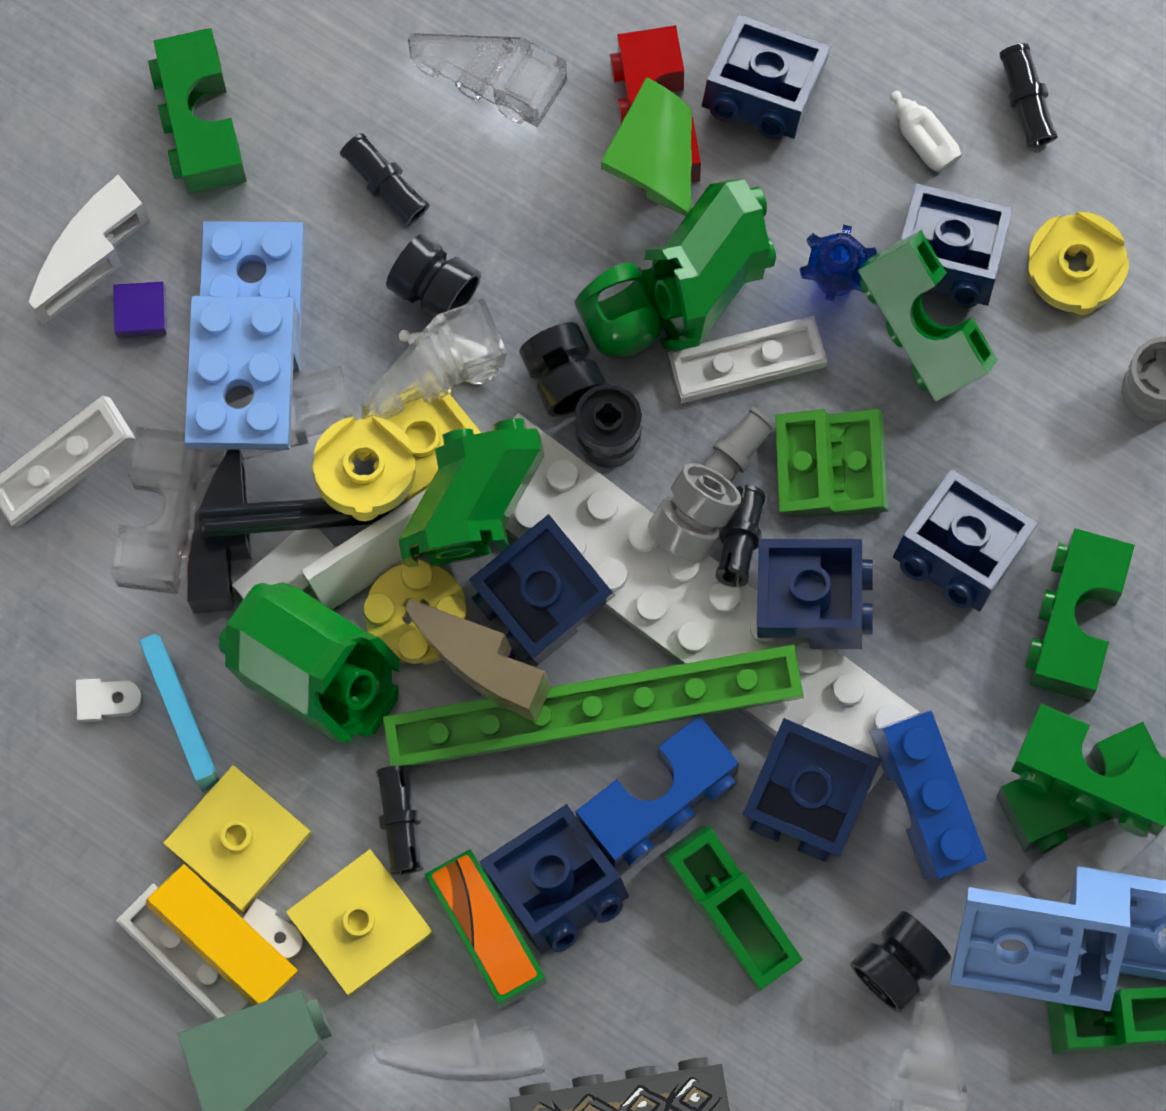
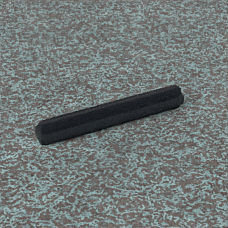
[194,498,394,538]

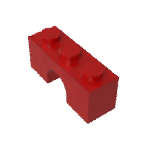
[609,25,701,190]

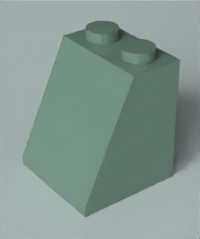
[177,989,332,1111]

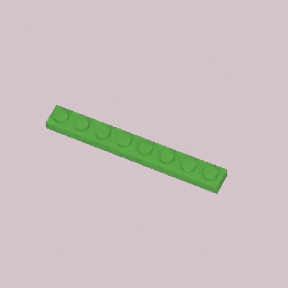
[383,645,804,769]

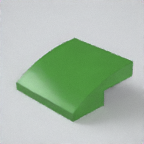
[775,408,888,516]

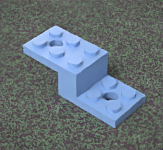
[185,221,305,450]
[950,866,1166,1011]

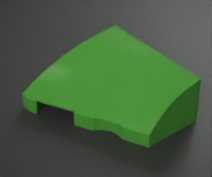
[601,78,692,216]

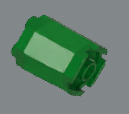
[642,179,776,350]
[398,418,544,567]
[219,582,400,743]

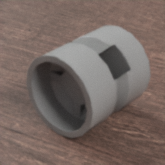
[1121,337,1166,422]
[648,463,741,561]

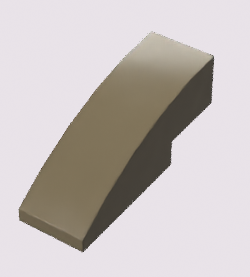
[405,599,551,723]

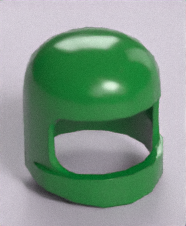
[574,263,661,359]

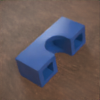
[869,710,987,879]
[576,715,739,869]

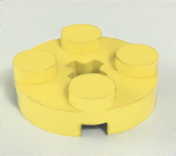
[1026,212,1129,315]
[312,416,416,521]
[364,559,468,665]

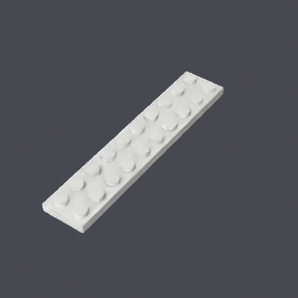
[505,413,920,800]

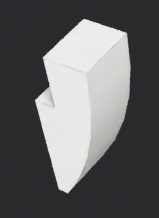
[28,175,149,326]

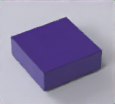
[113,281,167,338]

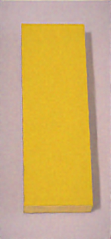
[146,864,298,1005]

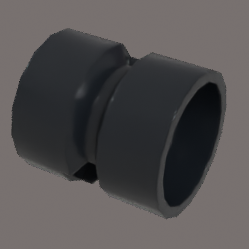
[386,234,481,326]
[519,322,606,417]
[575,383,642,468]
[850,911,951,1013]

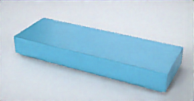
[139,633,220,791]

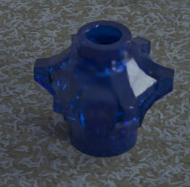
[799,224,877,302]

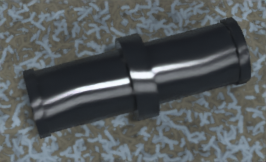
[999,43,1058,148]
[340,133,430,226]
[715,485,766,587]
[376,765,424,875]

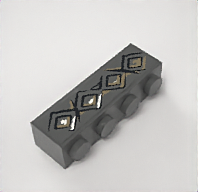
[509,1057,730,1111]

